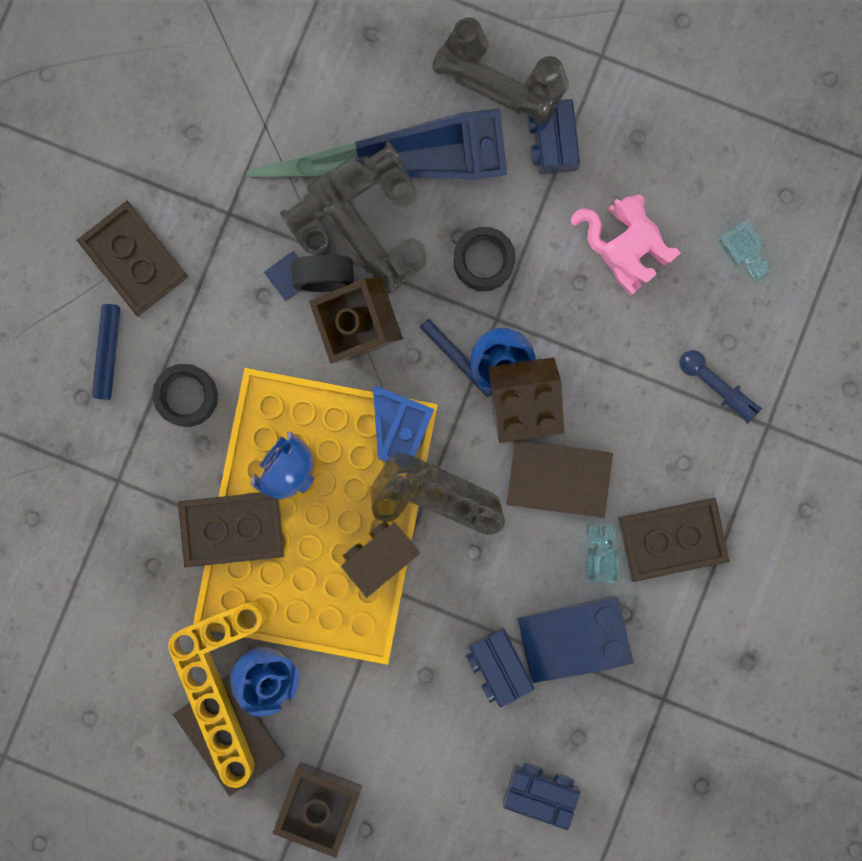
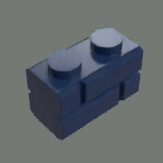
[527,99,580,175]
[466,627,535,708]
[502,762,581,830]

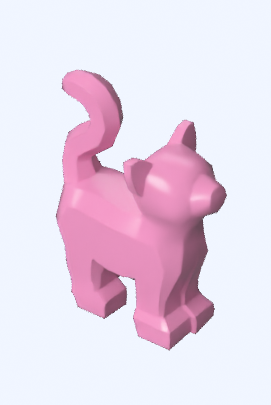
[571,194,680,296]

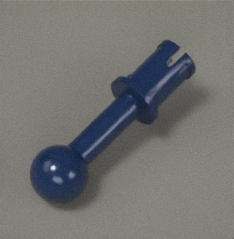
[679,350,762,424]

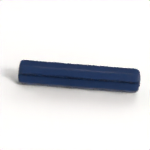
[92,304,121,400]

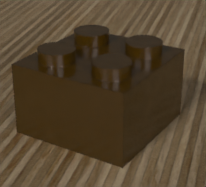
[309,277,403,364]
[488,357,564,443]
[341,521,421,598]
[272,762,363,858]

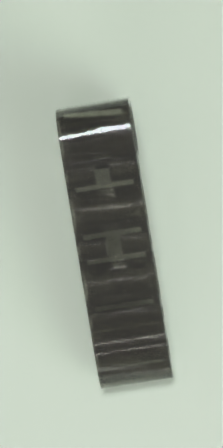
[370,453,505,535]

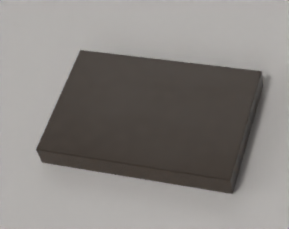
[76,201,188,317]
[506,440,613,518]
[178,492,285,568]
[618,497,730,582]
[172,674,285,797]

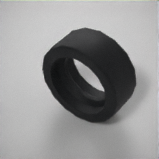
[454,227,515,291]
[291,254,354,292]
[152,364,218,427]

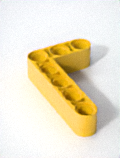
[168,601,266,788]

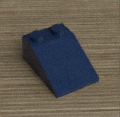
[517,595,634,683]

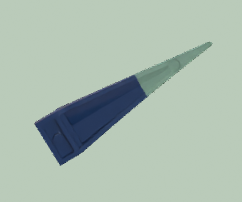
[246,108,507,180]

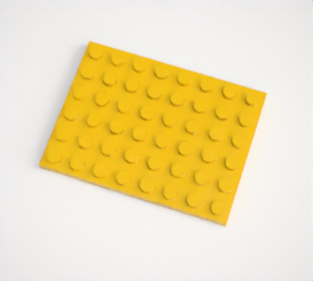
[193,368,438,665]

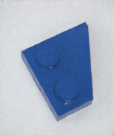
[373,386,434,471]

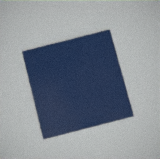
[264,251,299,301]

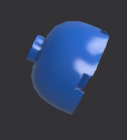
[470,328,537,393]
[251,431,315,500]
[230,647,299,717]

